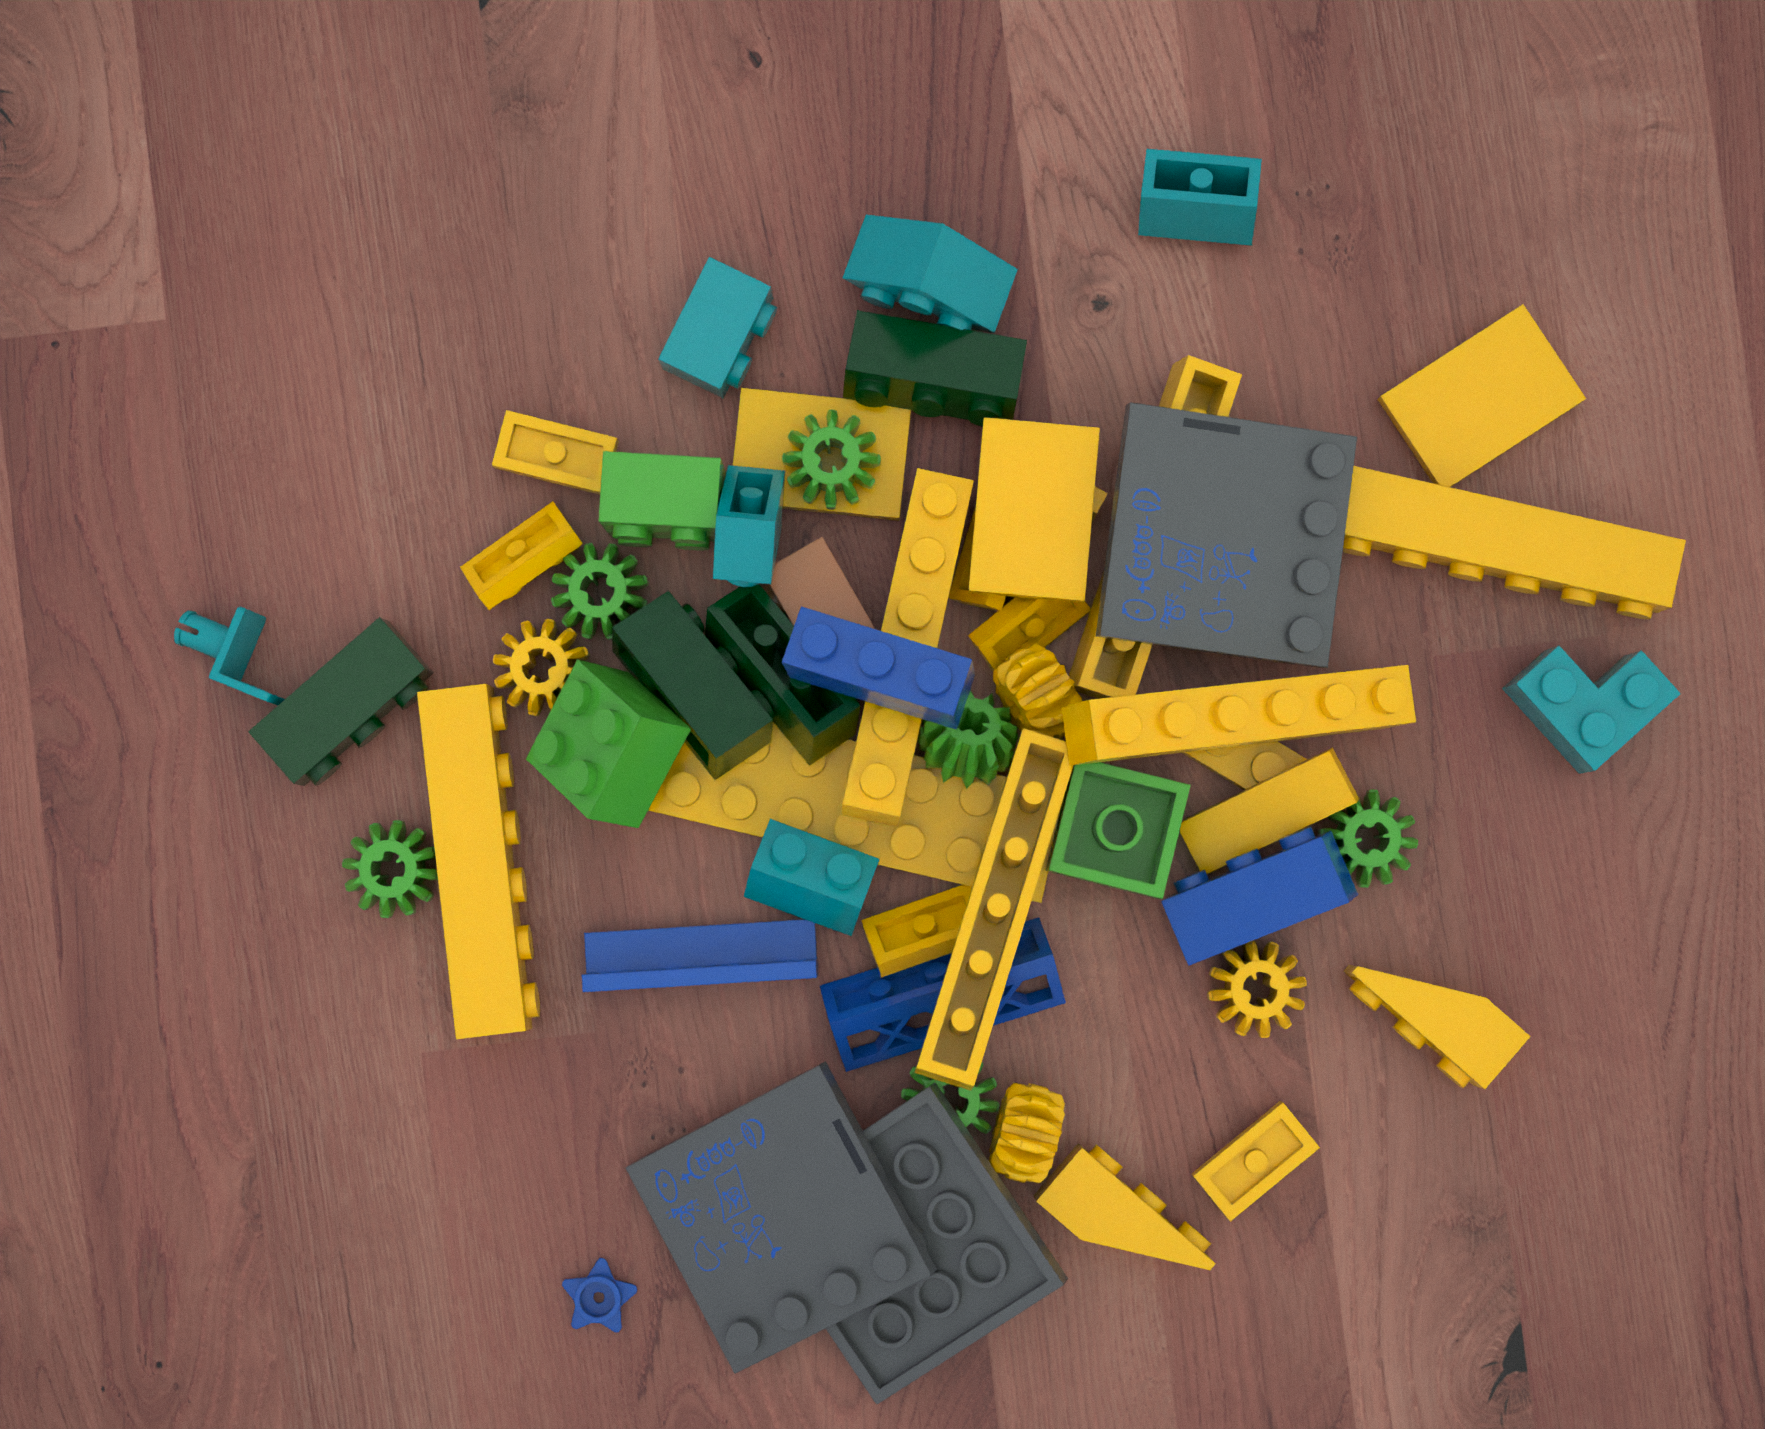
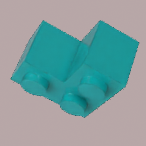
[843,214,1018,333]
[1502,646,1681,774]

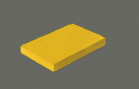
[1377,304,1586,487]
[733,388,911,521]
[968,417,1100,603]

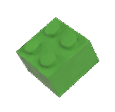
[599,451,726,551]
[526,659,691,828]
[1046,762,1191,899]

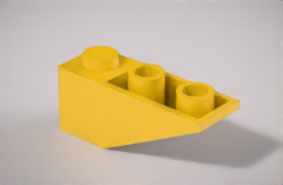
[1343,965,1531,1089]
[1033,1143,1216,1270]

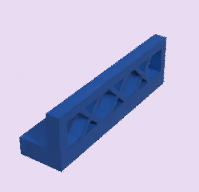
[820,917,1066,1072]
[582,919,818,992]

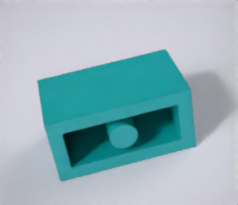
[1138,149,1262,246]
[658,257,778,399]
[713,465,785,587]
[743,819,879,936]

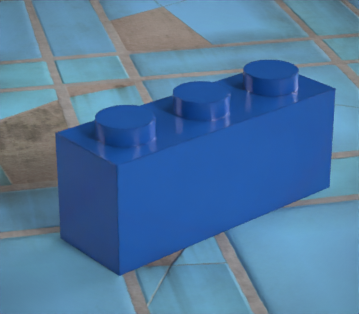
[782,606,975,730]
[1161,827,1358,966]

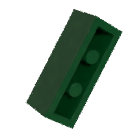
[843,310,1027,427]
[705,584,861,766]
[612,590,774,780]
[248,617,434,786]

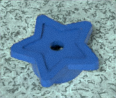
[562,1258,637,1332]

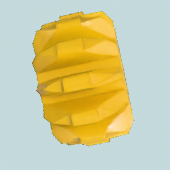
[493,619,590,717]
[993,644,1082,739]
[1207,940,1307,1038]
[988,1083,1065,1183]

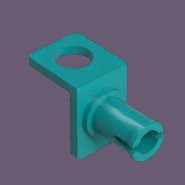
[174,606,285,705]

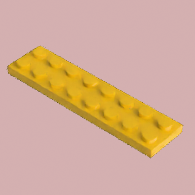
[648,722,1065,903]

